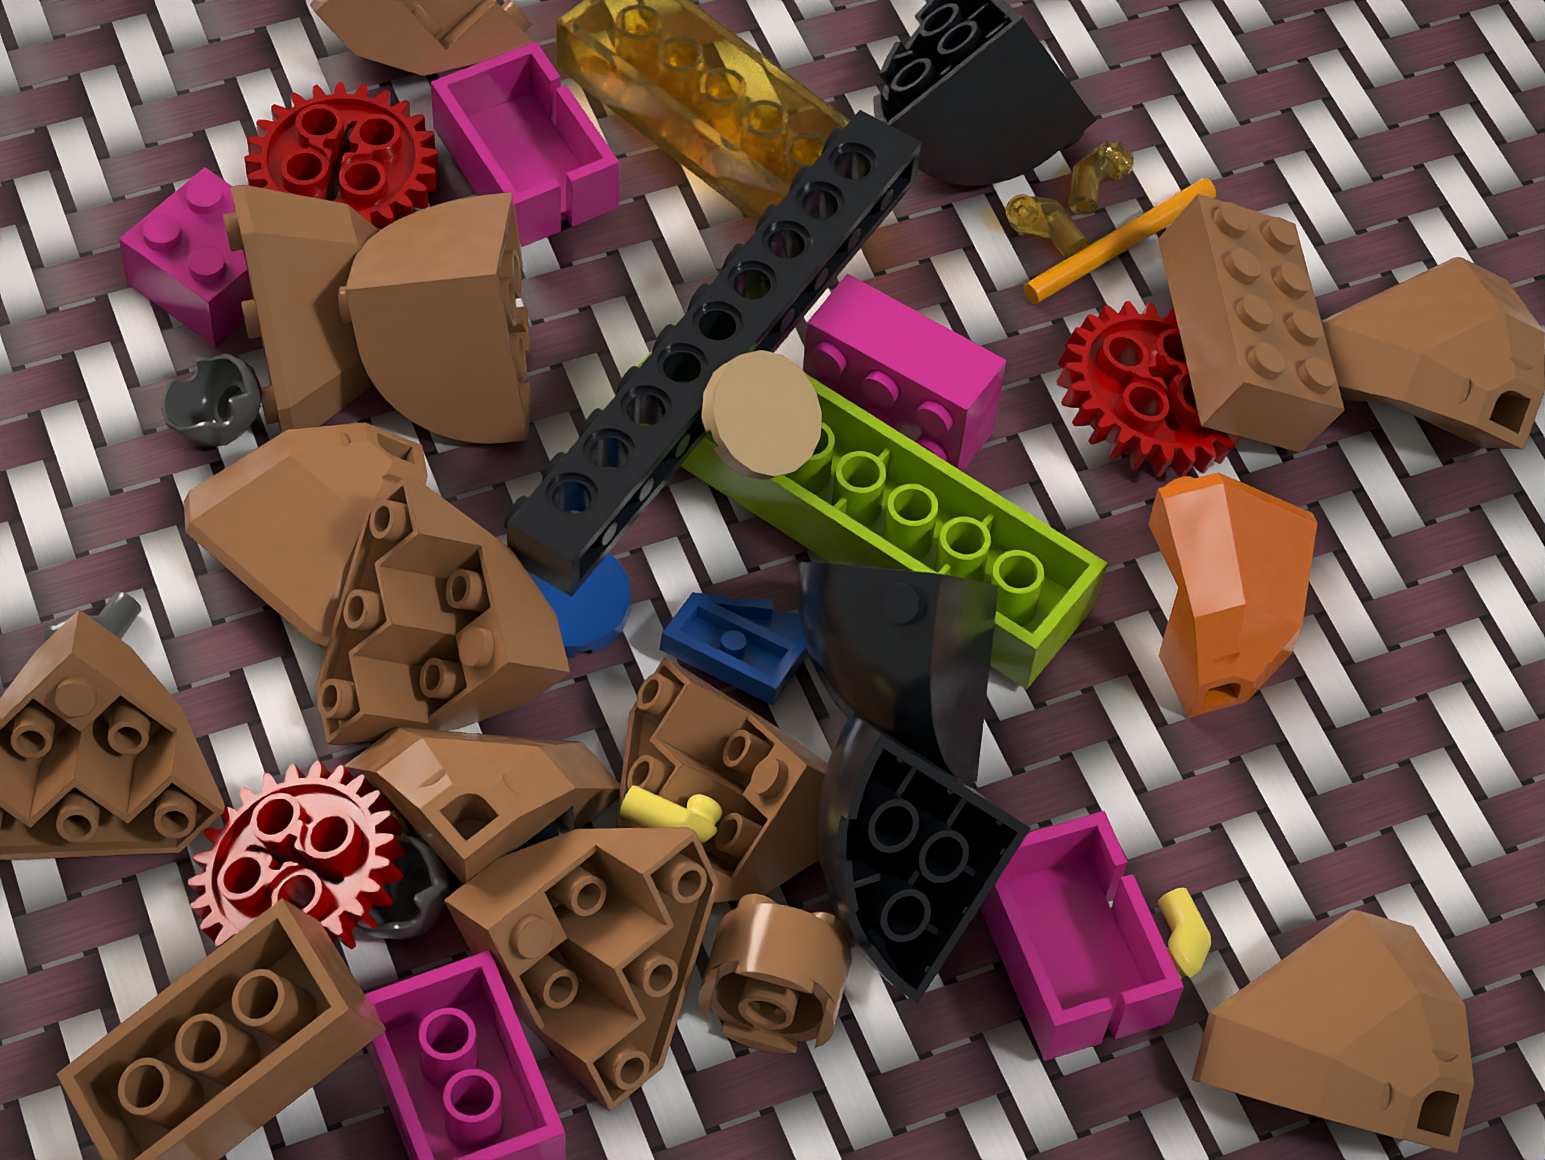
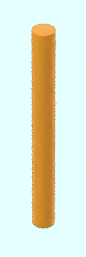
[1023,178,1216,305]

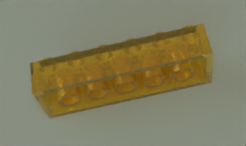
[556,0,851,223]

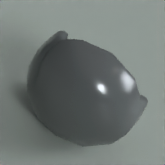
[161,353,262,447]
[356,836,452,940]

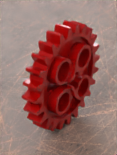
[244,82,439,230]
[1056,301,1241,477]
[188,761,406,950]

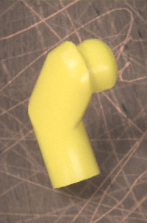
[619,785,722,843]
[1157,887,1211,980]

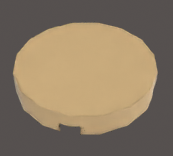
[702,350,822,480]

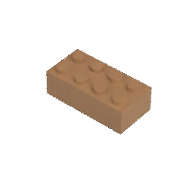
[1158,194,1345,453]
[56,899,386,1160]

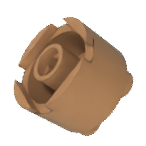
[698,894,852,1054]

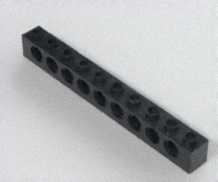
[504,110,922,597]

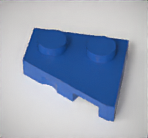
[659,592,809,705]

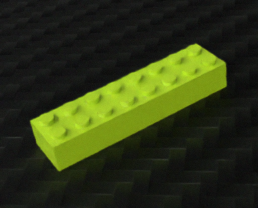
[637,340,1108,690]

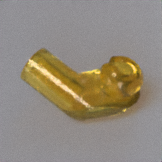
[1068,141,1134,215]
[1006,194,1089,259]

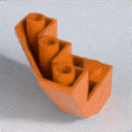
[1148,472,1317,719]

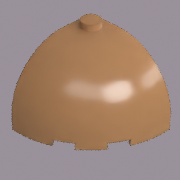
[338,192,531,444]

